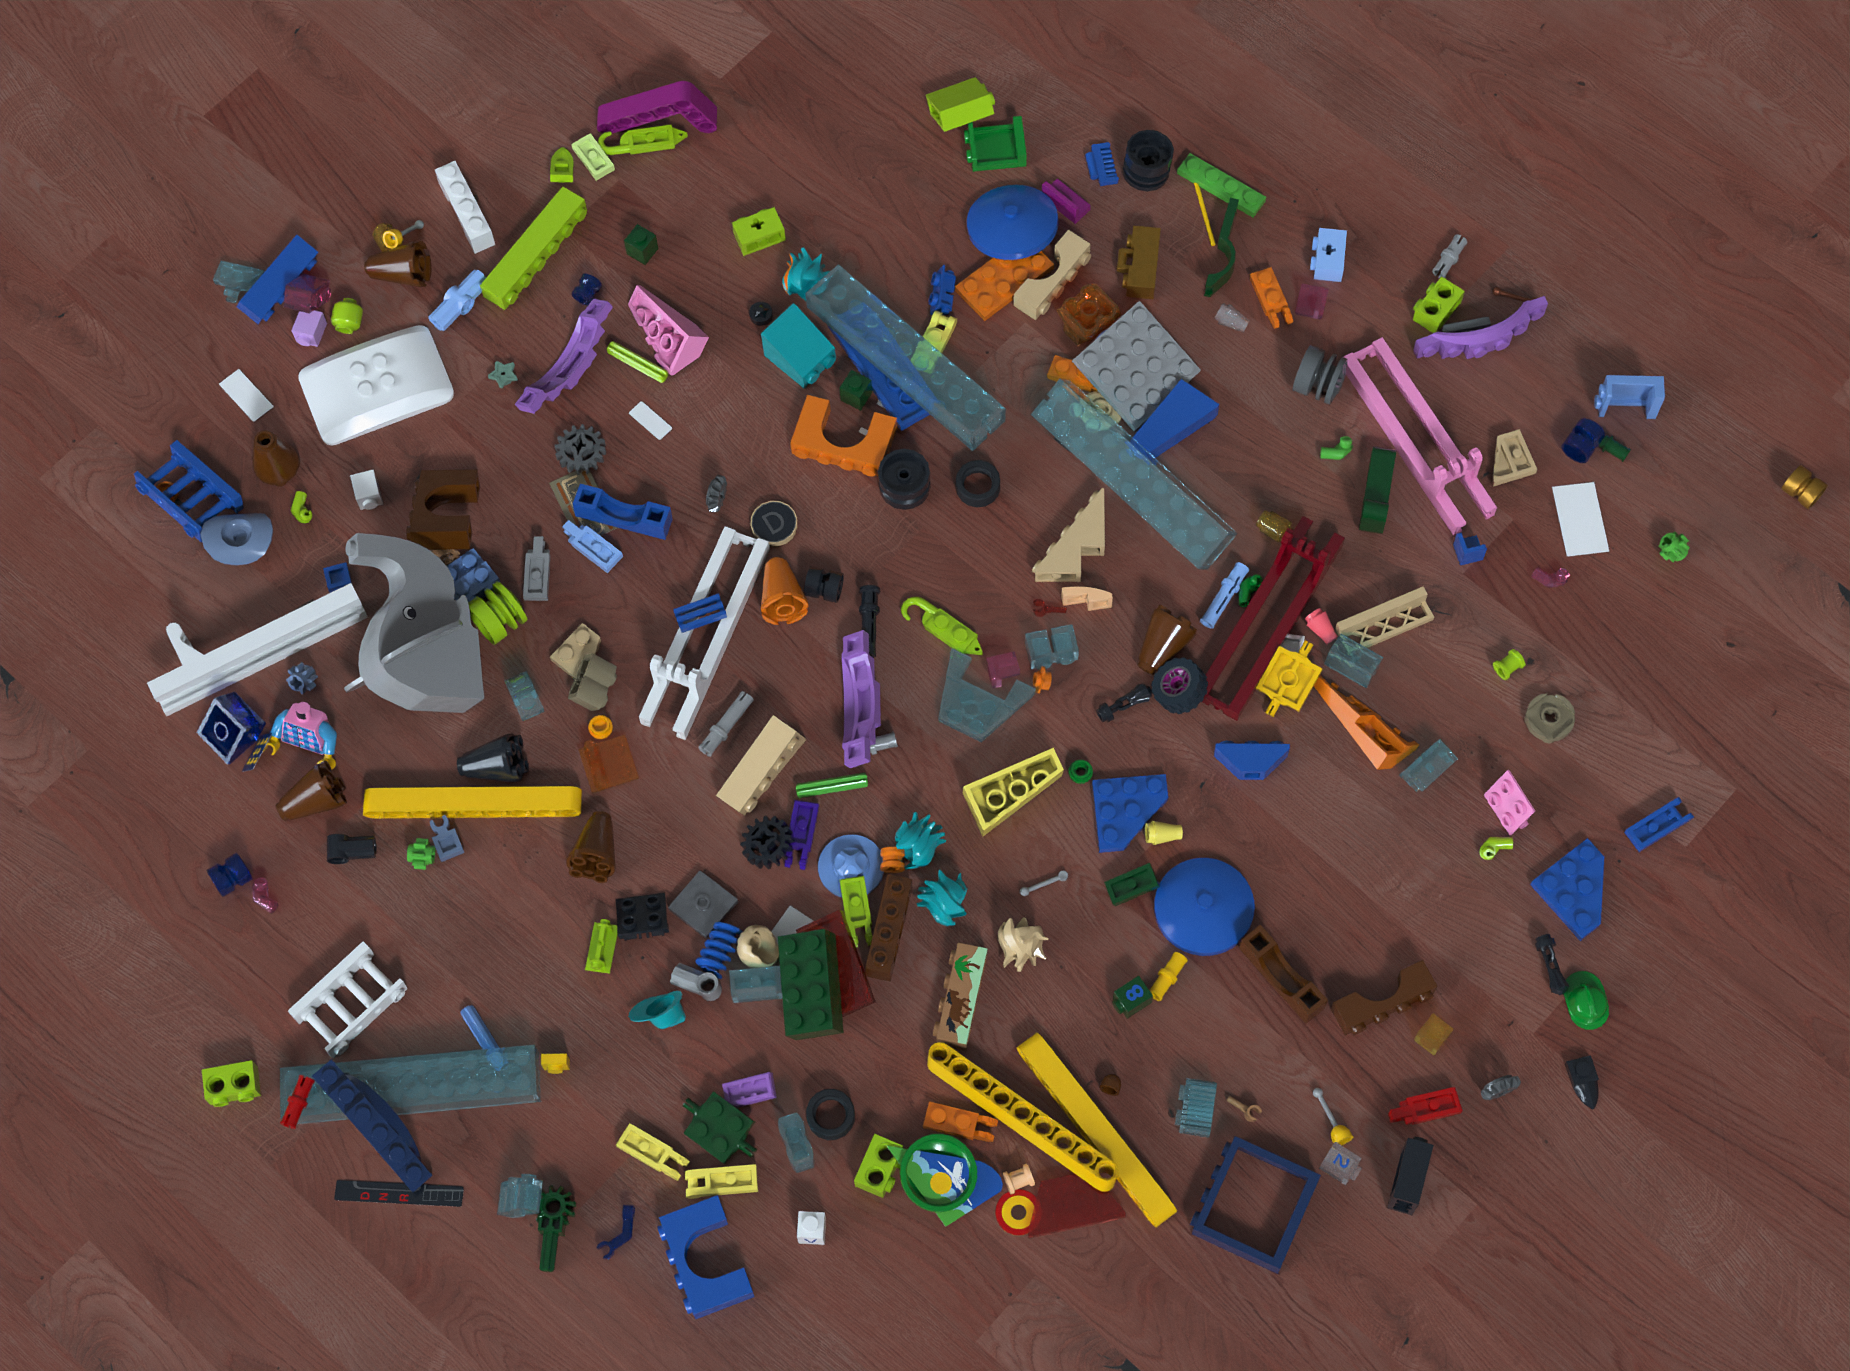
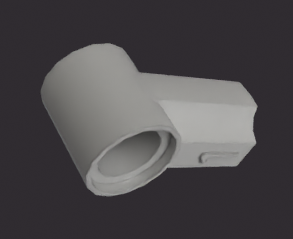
[670,963,722,1001]

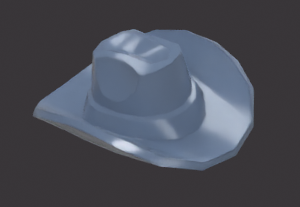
[200,513,273,565]

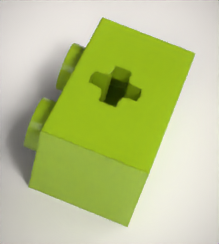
[732,207,786,256]

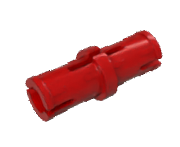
[280,1075,315,1129]

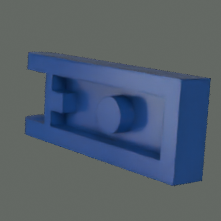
[1624,797,1694,852]

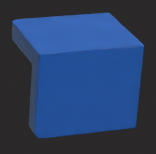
[1453,532,1487,566]

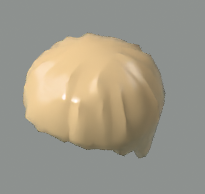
[736,925,779,968]

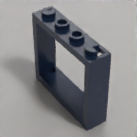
[1190,1136,1321,1274]

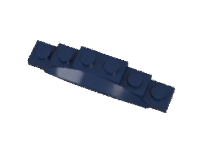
[312,1059,433,1193]

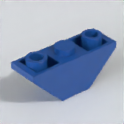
[1214,741,1290,780]

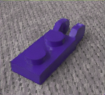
[784,800,820,870]

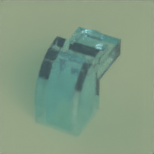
[504,671,545,721]

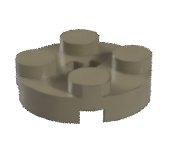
[1524,693,1575,743]

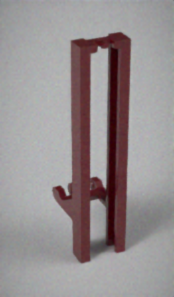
[1202,516,1345,721]

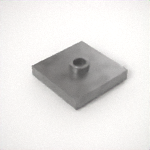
[668,871,738,939]

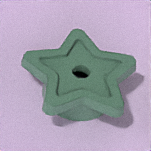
[488,361,518,388]

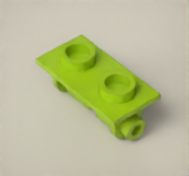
[585,919,618,974]

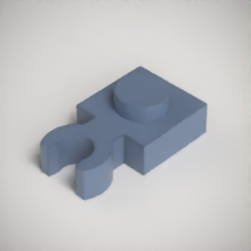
[430,815,465,862]

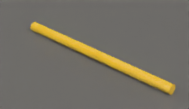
[1194,183,1216,246]

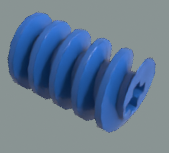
[695,922,743,979]

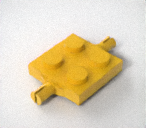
[1256,640,1323,717]

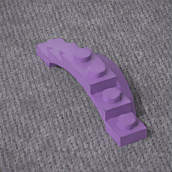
[1413,296,1548,359]
[515,299,613,414]
[842,630,881,768]

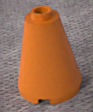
[761,557,809,625]

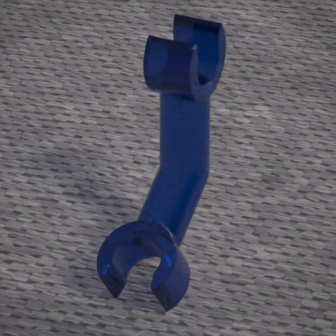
[597,1205,635,1260]

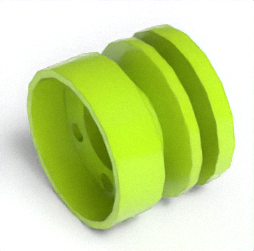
[468,581,528,645]

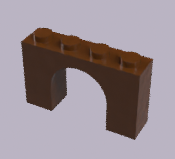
[406,469,480,550]

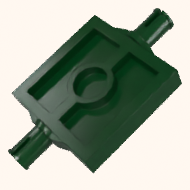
[682,1091,757,1164]

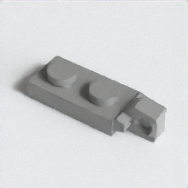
[523,536,551,601]

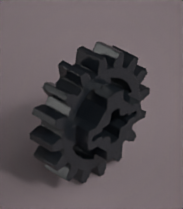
[740,816,795,870]

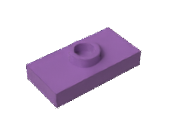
[722,1072,777,1108]

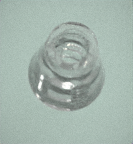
[1214,303,1250,332]

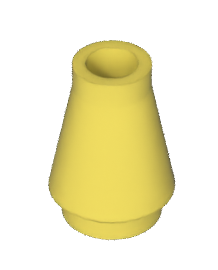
[1145,821,1183,845]

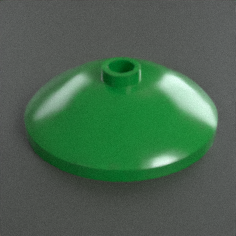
[900,1134,977,1212]

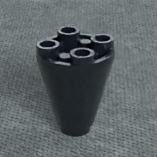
[457,733,529,782]

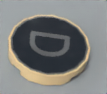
[750,501,798,547]

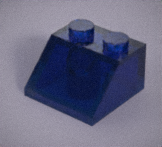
[196,692,266,765]

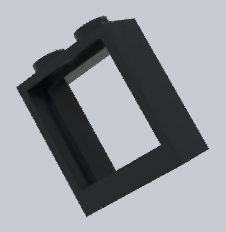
[1387,1136,1434,1216]

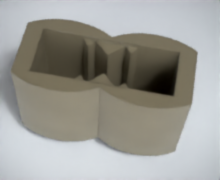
[568,653,617,711]

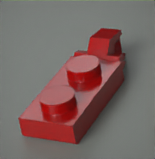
[1388,1087,1463,1125]

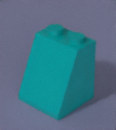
[761,303,836,389]

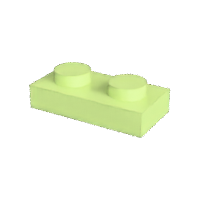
[571,133,615,181]

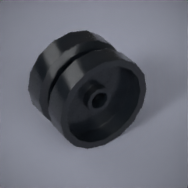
[878,449,931,510]

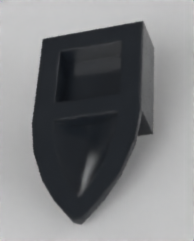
[1565,1055,1599,1109]

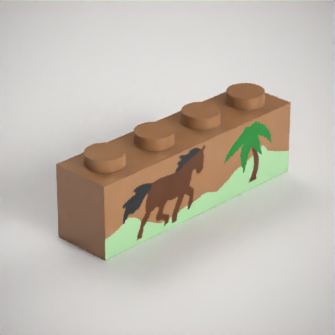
[933,943,988,1051]

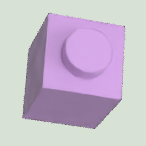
[291,307,327,347]

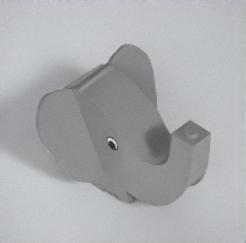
[344,533,484,713]

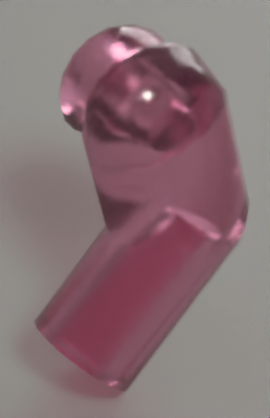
[252,877,278,914]

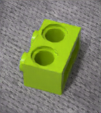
[1413,277,1465,333]
[202,1060,261,1107]
[854,1134,903,1198]

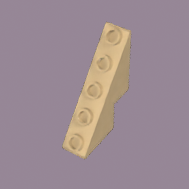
[1032,488,1105,582]

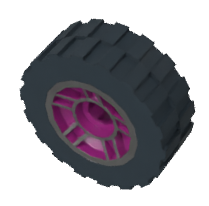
[1151,657,1208,714]

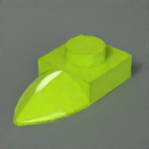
[550,147,574,183]

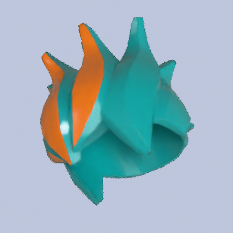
[782,247,832,302]

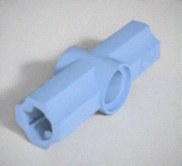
[428,270,486,331]

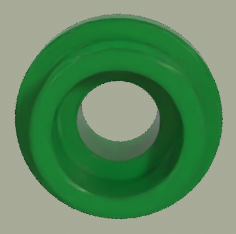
[1068,760,1093,784]

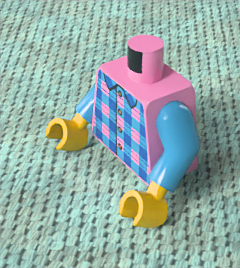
[263,702,337,770]

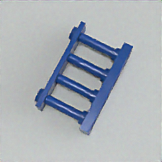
[134,440,244,542]

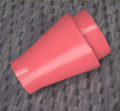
[1305,608,1338,645]

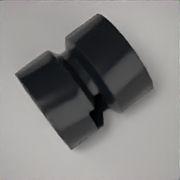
[804,566,844,603]

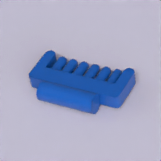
[1085,142,1119,186]

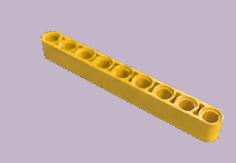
[363,786,582,819]
[1016,1032,1177,1227]
[927,1042,1118,1192]

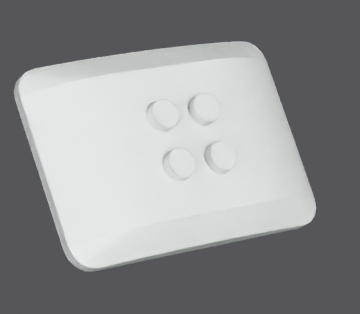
[299,325,454,446]

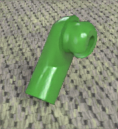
[1320,436,1353,460]

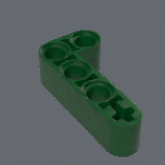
[1359,446,1397,534]

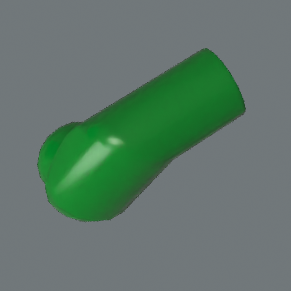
[1239,574,1263,607]

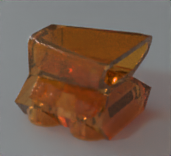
[1056,284,1122,345]

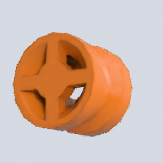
[880,847,905,873]

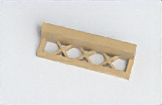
[1335,587,1434,656]

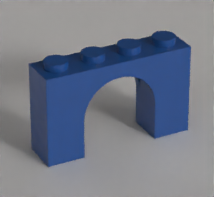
[657,1195,755,1319]

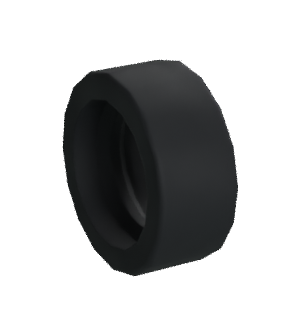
[956,460,1000,508]
[806,1089,855,1140]

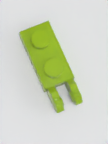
[840,876,872,948]

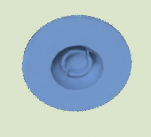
[818,835,884,898]

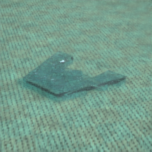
[938,648,1036,743]

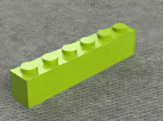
[480,187,587,310]

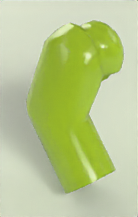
[291,491,313,523]
[1479,837,1513,860]

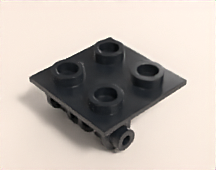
[616,892,669,941]

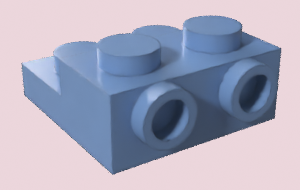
[447,548,500,602]

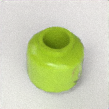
[331,298,363,334]

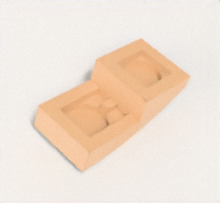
[1061,587,1113,611]

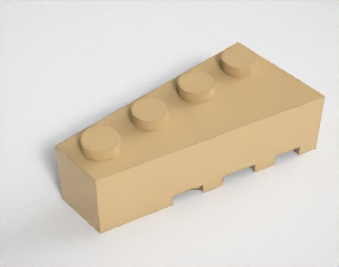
[716,715,806,815]

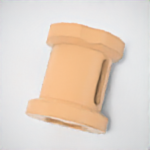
[1003,1163,1035,1194]

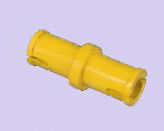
[1149,952,1188,1001]

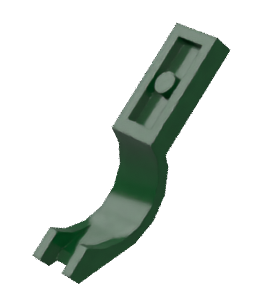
[1204,198,1239,297]

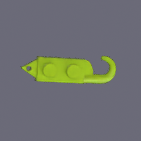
[598,125,688,155]
[901,597,983,656]

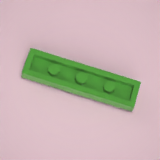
[1177,153,1266,218]

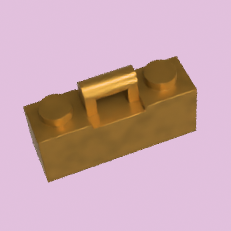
[1117,226,1161,300]

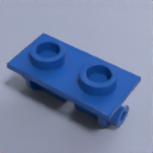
[928,265,956,315]

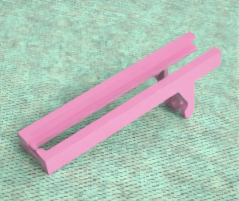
[1344,337,1497,536]

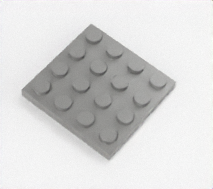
[1072,301,1201,431]

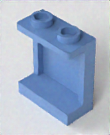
[1594,375,1665,419]

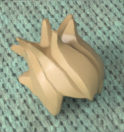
[998,917,1048,972]

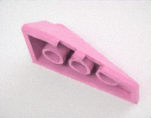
[628,285,709,375]

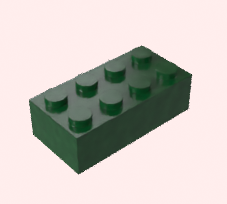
[778,929,844,1040]

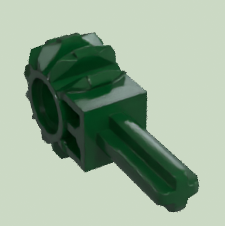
[532,1185,577,1272]

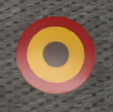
[995,1189,1042,1235]

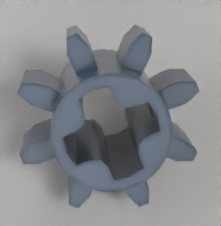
[286,662,318,694]

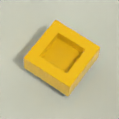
[541,1054,570,1074]

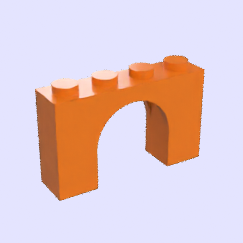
[790,395,897,476]

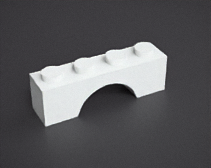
[435,161,495,254]

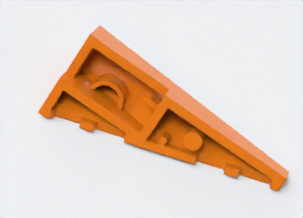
[1314,675,1419,770]

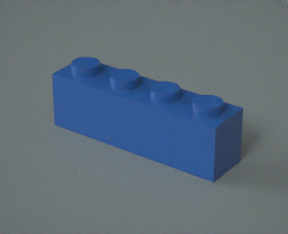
[236,235,319,324]

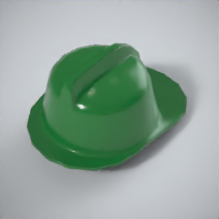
[1564,971,1609,1030]

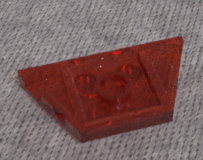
[1028,1174,1126,1238]

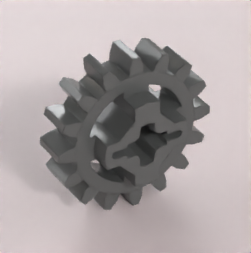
[555,424,607,475]

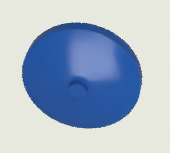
[967,185,1058,260]
[1154,858,1255,956]

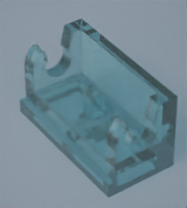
[1324,634,1383,688]
[1399,739,1458,792]

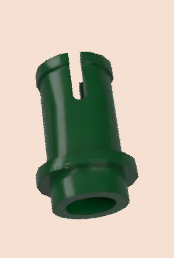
[1599,435,1631,462]

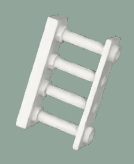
[288,941,408,1058]

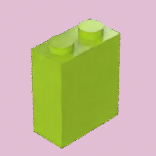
[926,77,995,132]

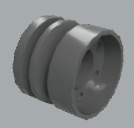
[1292,345,1348,405]

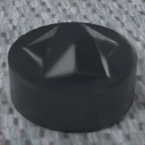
[749,302,773,326]

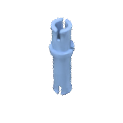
[1200,562,1249,629]

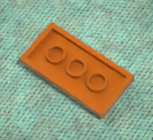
[955,251,1054,321]

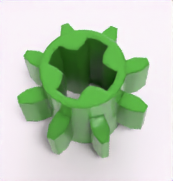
[1658,532,1690,562]
[407,838,436,870]

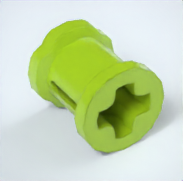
[1493,649,1526,680]

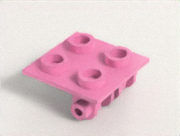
[1484,770,1535,835]

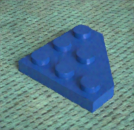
[1092,774,1168,853]
[1530,838,1604,941]

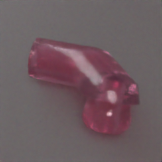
[1531,567,1569,588]

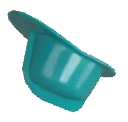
[628,991,686,1029]

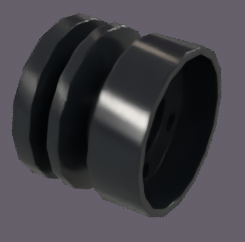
[1122,130,1174,192]

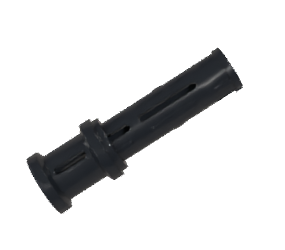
[859,585,880,658]

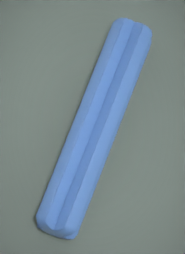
[460,1005,509,1072]

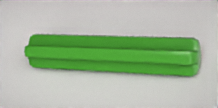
[796,773,868,798]

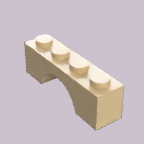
[1014,230,1091,320]

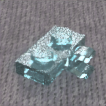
[213,261,264,303]

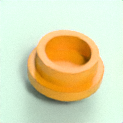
[588,715,613,739]

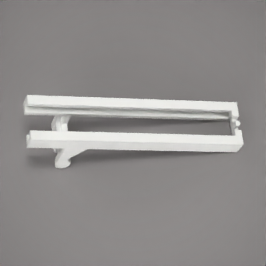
[639,527,770,740]
[147,583,368,716]

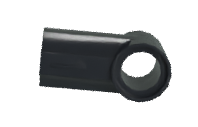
[327,834,377,864]

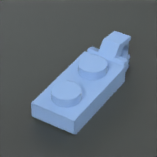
[562,520,623,573]

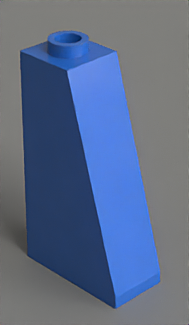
[1130,379,1219,462]

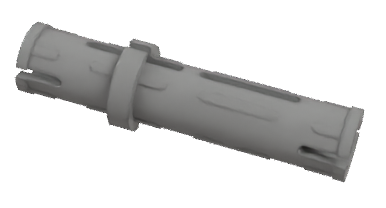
[698,691,754,757]

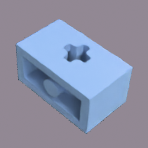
[1310,228,1347,282]

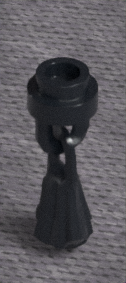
[1096,683,1152,722]
[1535,934,1569,995]

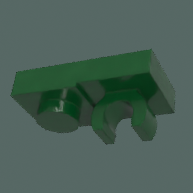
[1104,863,1160,906]

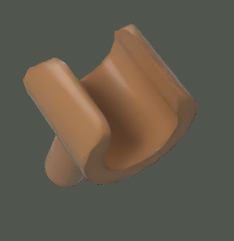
[1227,1096,1262,1122]

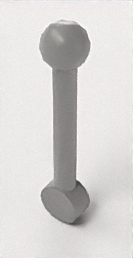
[1020,871,1068,896]

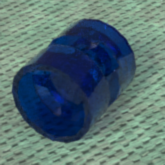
[1561,418,1605,463]
[206,852,253,897]

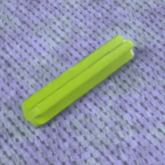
[607,341,668,383]

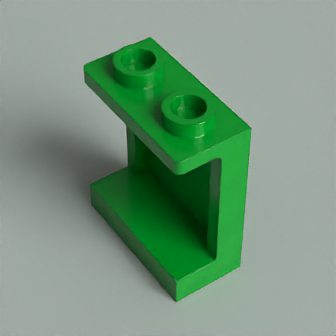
[964,116,1027,172]

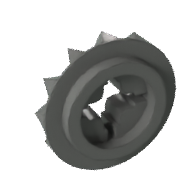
[706,475,727,513]
[1481,1075,1521,1100]

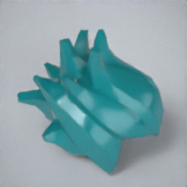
[895,812,946,870]
[916,869,968,926]

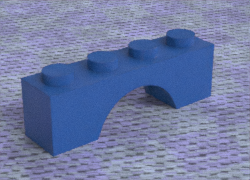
[573,483,673,540]

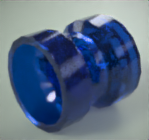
[571,273,602,306]

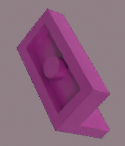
[1042,179,1091,224]

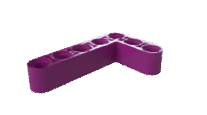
[597,81,717,134]

